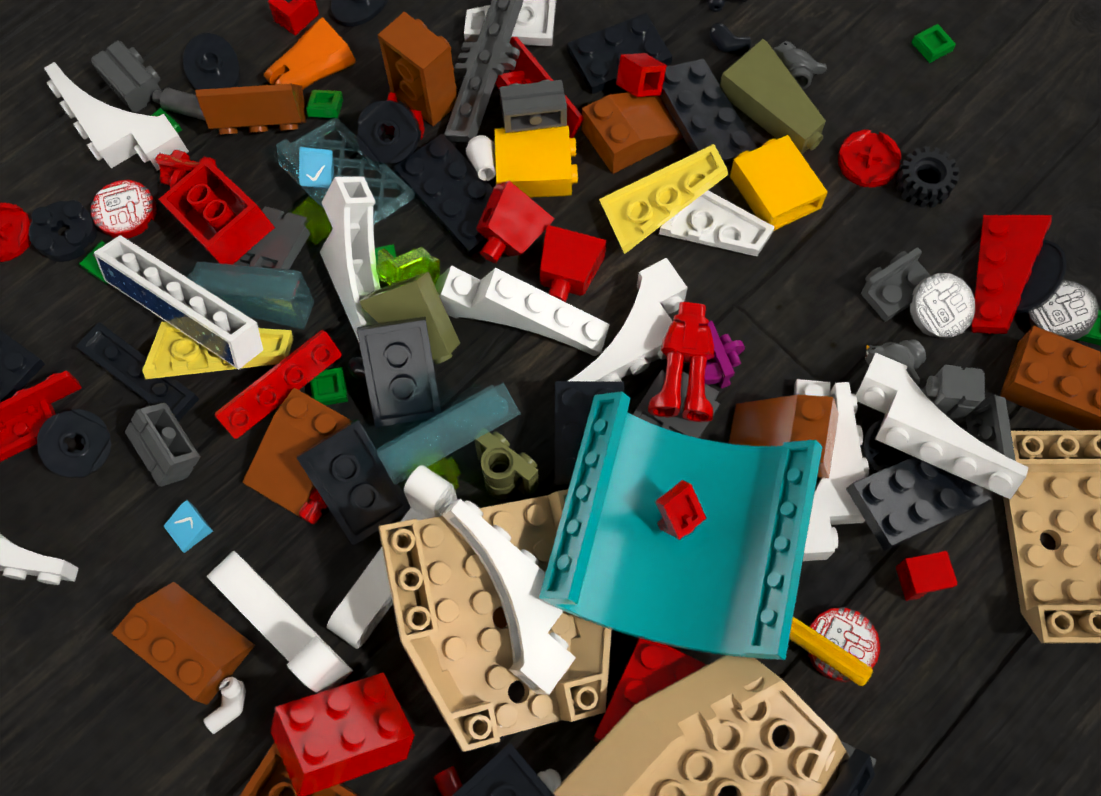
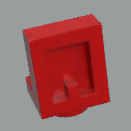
[655,480,706,540]

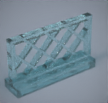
[276,118,415,225]

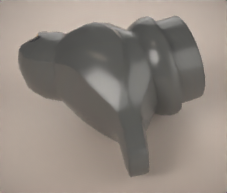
[773,41,827,89]
[865,339,926,385]

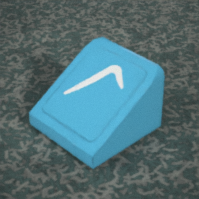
[299,147,334,189]
[164,500,213,553]

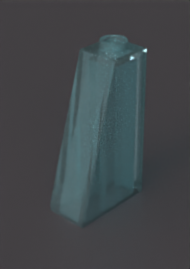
[187,261,315,330]

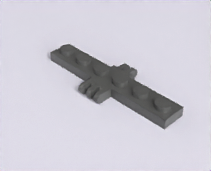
[444,0,524,142]

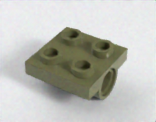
[474,428,539,499]

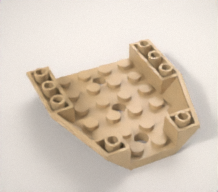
[1003,430,1101,643]
[378,489,612,752]
[553,655,849,796]

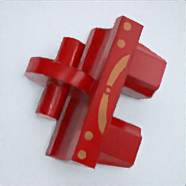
[155,150,216,189]

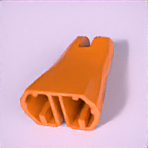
[263,17,356,89]

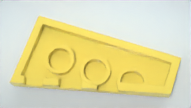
[599,144,728,254]
[142,322,293,379]

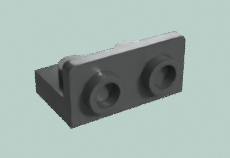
[860,247,931,322]
[966,395,1016,461]

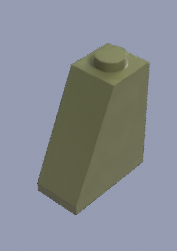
[359,271,460,364]

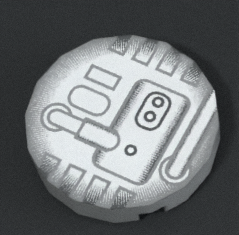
[910,273,975,339]

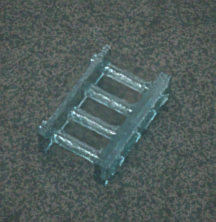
[376,383,520,485]

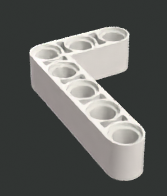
[327,465,458,649]
[207,550,353,693]

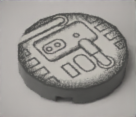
[1026,280,1099,340]

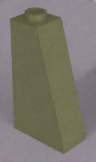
[720,39,826,154]

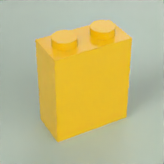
[495,126,578,197]
[730,135,828,230]

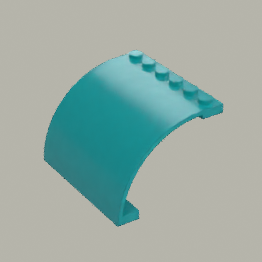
[539,391,823,660]

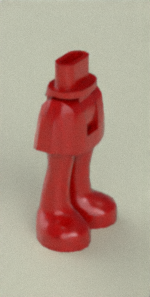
[648,302,714,422]

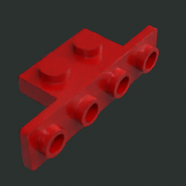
[495,37,583,138]
[215,330,342,439]
[0,371,82,462]

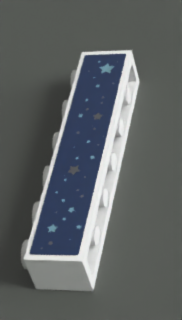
[94,235,263,370]

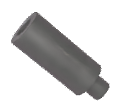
[152,88,206,121]

